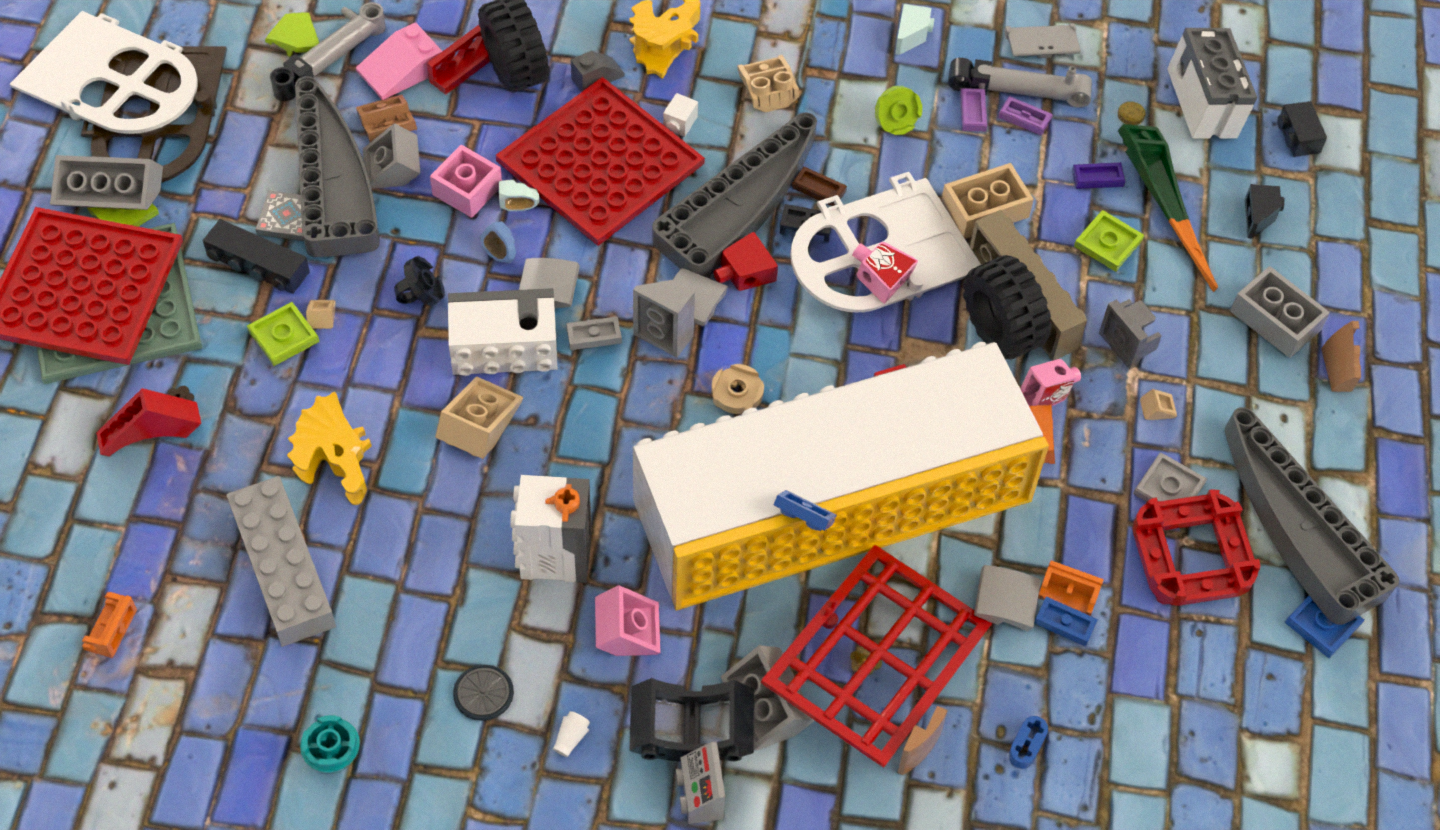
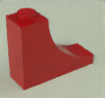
[96,388,201,457]

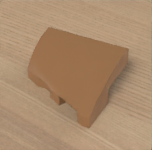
[1321,321,1361,392]

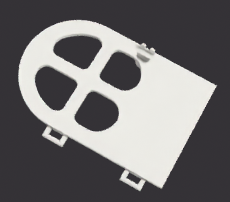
[10,11,198,134]
[790,172,981,312]

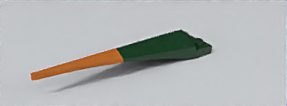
[1117,124,1218,292]

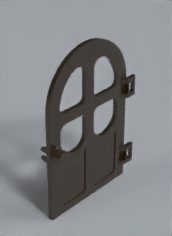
[80,46,227,183]

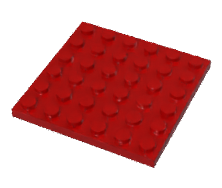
[496,77,705,246]
[0,207,183,365]

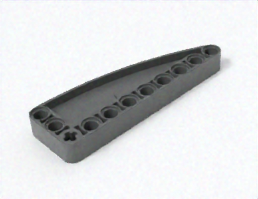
[295,76,380,257]
[652,112,817,277]
[1224,407,1399,625]

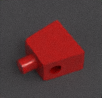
[713,232,778,291]

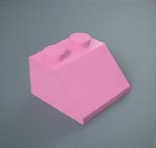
[595,585,660,656]

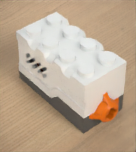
[511,475,592,583]

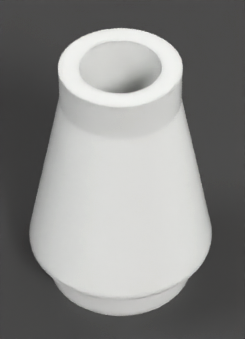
[553,711,590,757]

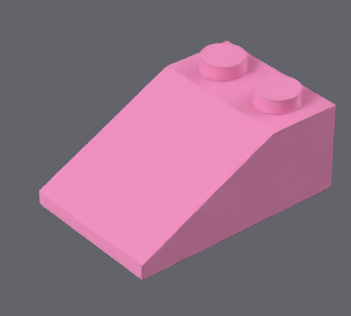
[356,22,442,100]

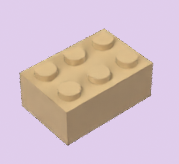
[941,163,1034,239]

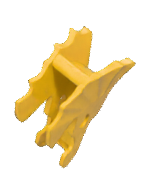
[629,0,701,79]
[287,391,372,505]

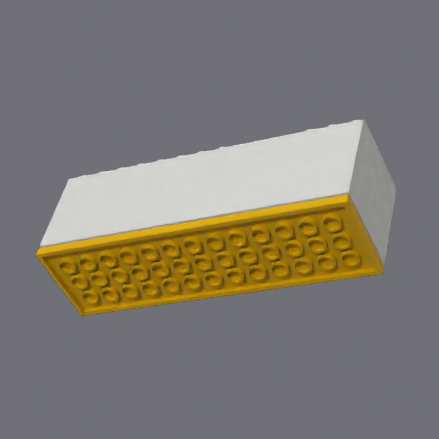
[633,342,1049,611]

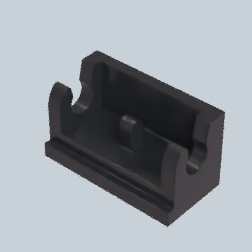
[780,204,832,243]

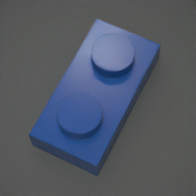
[773,490,837,531]
[1034,596,1098,647]

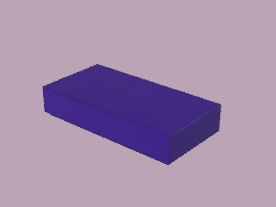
[1072,162,1126,189]

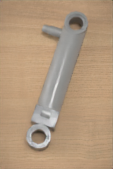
[270,2,386,101]
[948,57,1092,108]

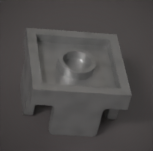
[1099,299,1162,370]

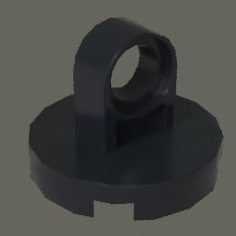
[394,256,445,306]

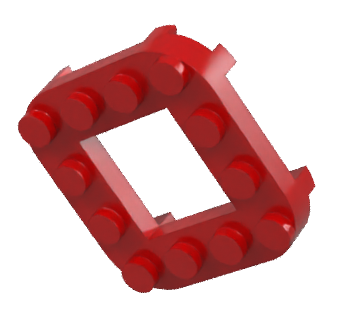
[1132,489,1260,606]

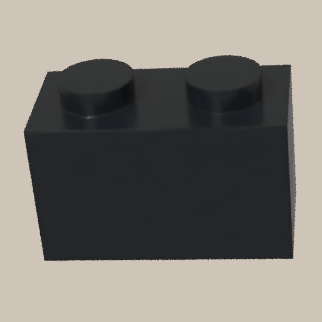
[1277,101,1327,157]

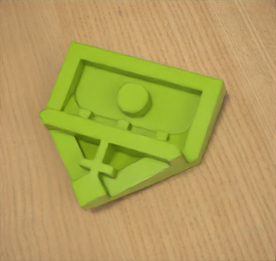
[265,12,319,57]

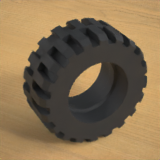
[478,0,549,93]
[963,255,1052,360]

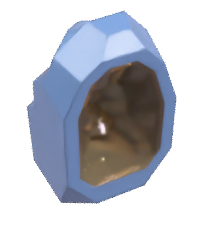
[480,221,516,263]

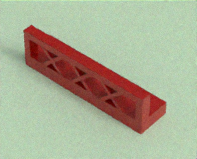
[427,25,490,95]

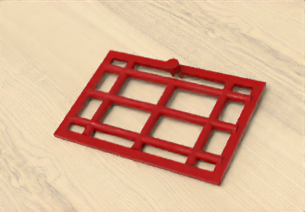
[760,544,992,768]

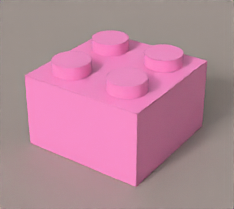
[430,145,502,218]

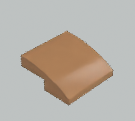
[356,94,417,142]
[897,706,948,775]

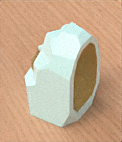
[499,180,539,211]

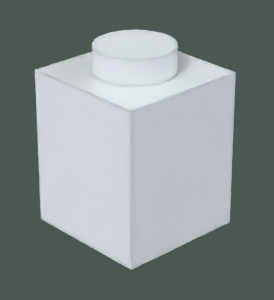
[663,93,698,137]

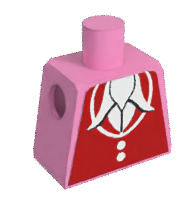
[852,242,918,304]
[1020,359,1081,406]

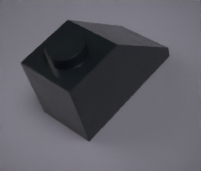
[1244,184,1285,239]

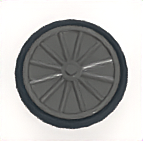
[453,664,514,721]

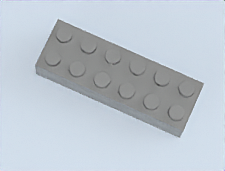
[226,476,336,647]

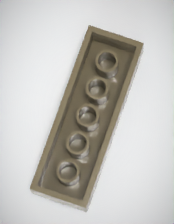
[970,210,1087,361]

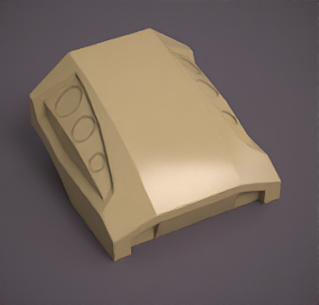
[737,55,799,113]

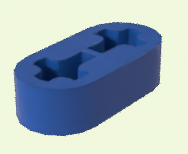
[1008,716,1048,769]

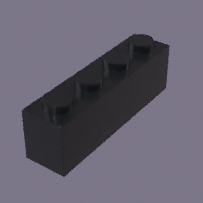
[203,219,310,294]

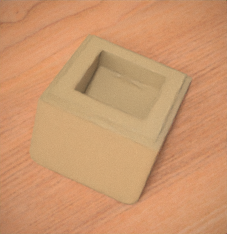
[306,300,336,329]
[1140,389,1177,420]

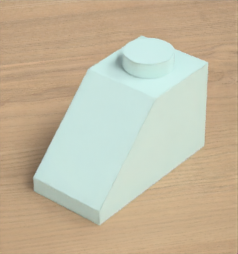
[895,4,935,55]

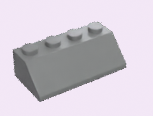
[50,155,163,210]

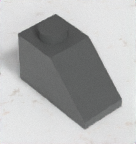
[571,50,624,92]

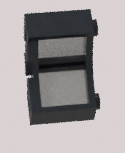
[629,678,754,762]

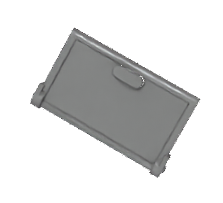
[1004,23,1081,58]

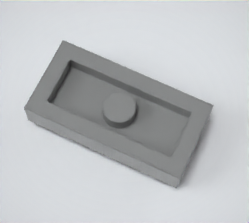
[566,316,622,350]

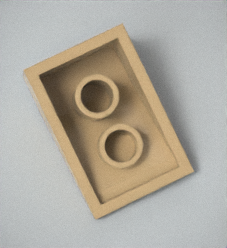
[435,376,523,459]

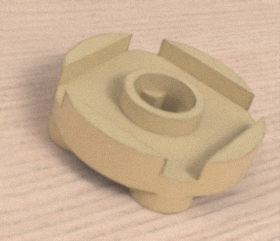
[711,364,764,414]

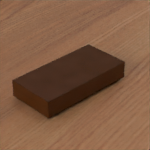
[792,166,847,206]

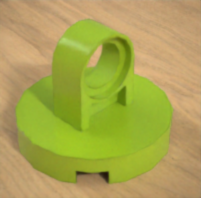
[875,85,922,135]

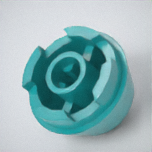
[300,715,360,774]

